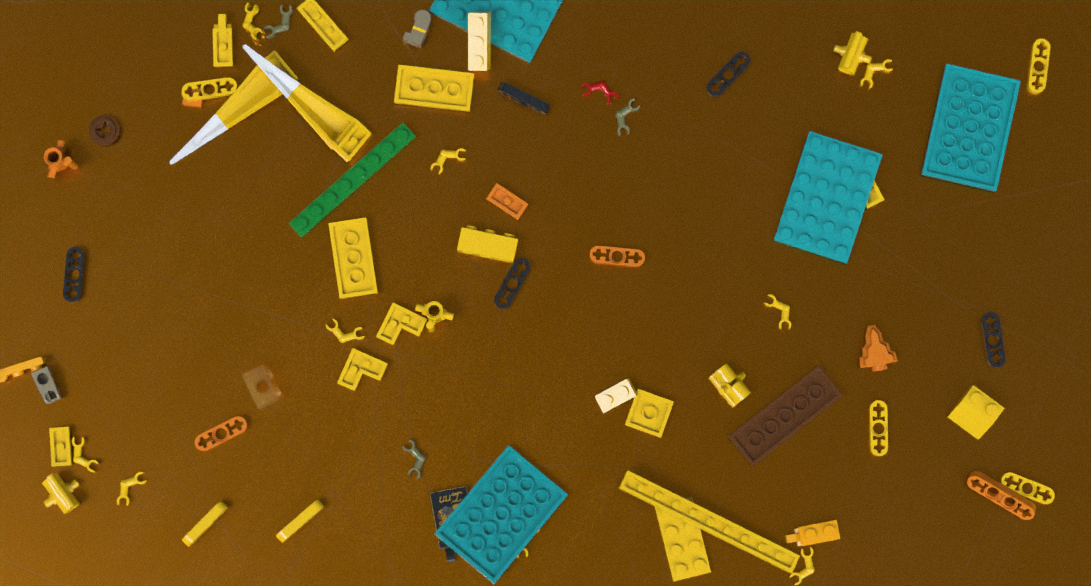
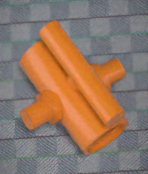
[44,140,78,179]

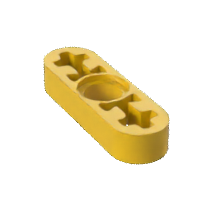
[1027,39,1050,94]
[181,77,237,101]
[869,400,888,456]
[1000,472,1055,504]
[276,499,325,543]
[182,500,228,547]

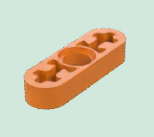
[589,246,645,267]
[195,416,248,451]

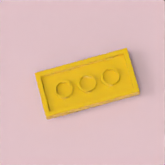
[394,65,474,112]
[328,217,378,299]
[654,497,711,582]

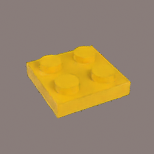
[625,389,674,438]

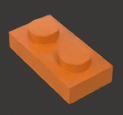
[486,183,529,220]

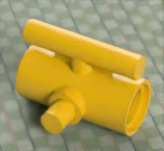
[834,31,872,75]
[415,301,454,332]
[709,363,751,408]
[42,473,80,514]

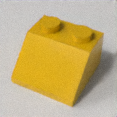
[947,385,1004,440]

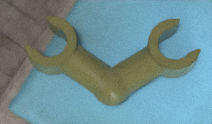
[264,5,293,39]
[615,98,640,137]
[402,439,426,480]

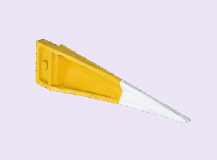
[242,45,372,162]
[170,50,299,164]

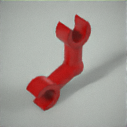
[580,80,619,105]

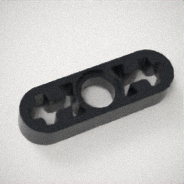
[706,52,750,97]
[497,82,550,115]
[63,247,85,303]
[494,258,530,309]
[981,312,1005,368]

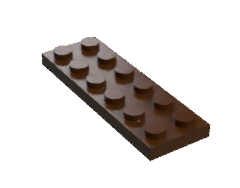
[728,365,843,467]

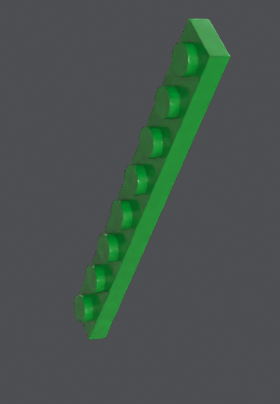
[289,123,416,238]

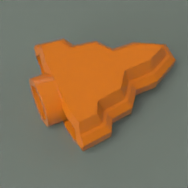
[859,324,898,372]

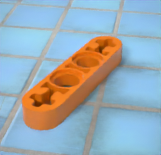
[967,471,1036,520]

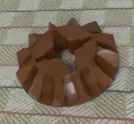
[89,115,120,146]

